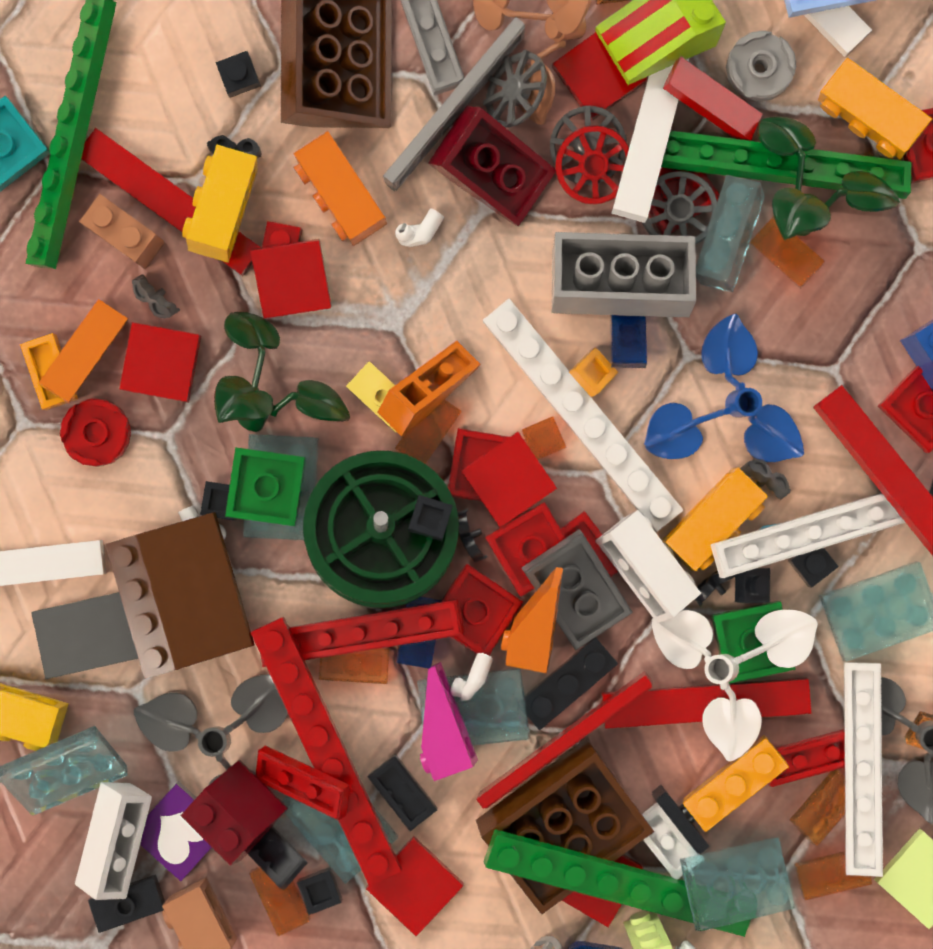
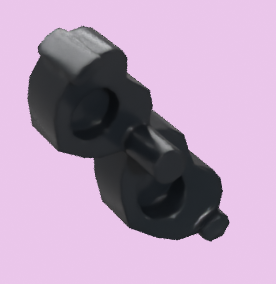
[207,135,262,159]
[457,508,488,563]
[695,570,735,607]

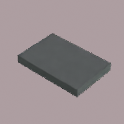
[521,529,633,650]
[31,592,138,679]

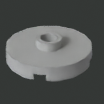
[726,31,796,102]

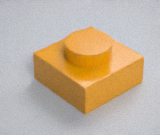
[569,347,618,397]

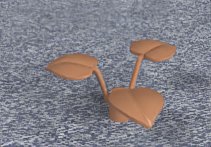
[473,0,592,125]

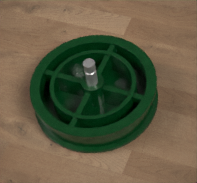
[303,451,459,608]

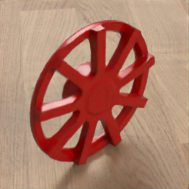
[555,125,629,204]

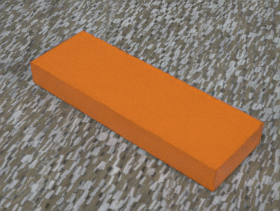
[38,299,128,404]

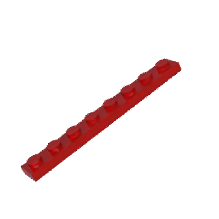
[250,616,402,887]

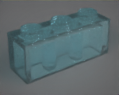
[696,175,765,292]

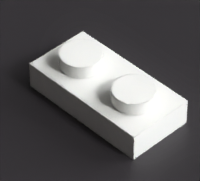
[642,802,703,879]

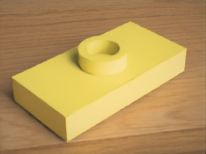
[346,361,397,433]

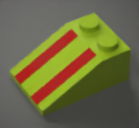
[595,0,726,85]

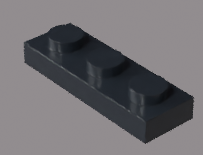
[517,638,618,731]

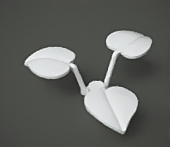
[652,610,818,761]

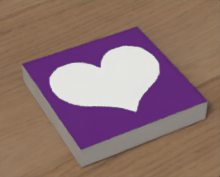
[140,781,212,881]

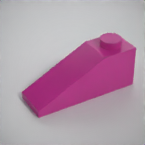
[420,662,478,781]

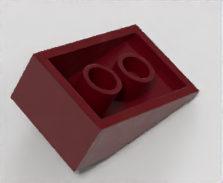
[428,106,556,227]

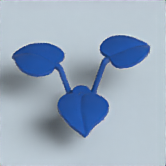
[644,314,804,462]

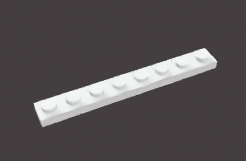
[483,299,683,532]

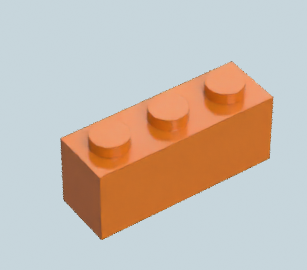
[293,131,387,246]

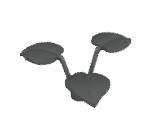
[134,674,288,785]
[881,677,933,824]

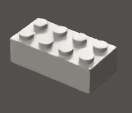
[552,232,696,318]

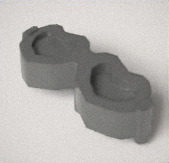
[132,274,180,319]
[740,459,791,500]

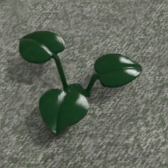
[758,117,900,240]
[214,312,350,432]

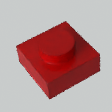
[262,221,302,247]

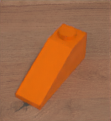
[377,341,481,436]
[501,567,563,673]

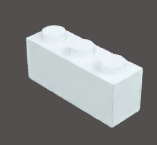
[595,510,701,624]
[75,782,152,900]

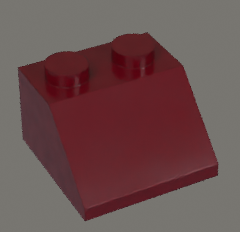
[180,760,289,866]

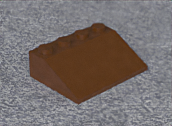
[281,0,392,128]
[105,512,255,679]
[476,738,654,915]

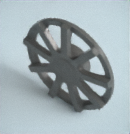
[483,50,547,127]
[550,106,627,185]
[642,171,718,245]

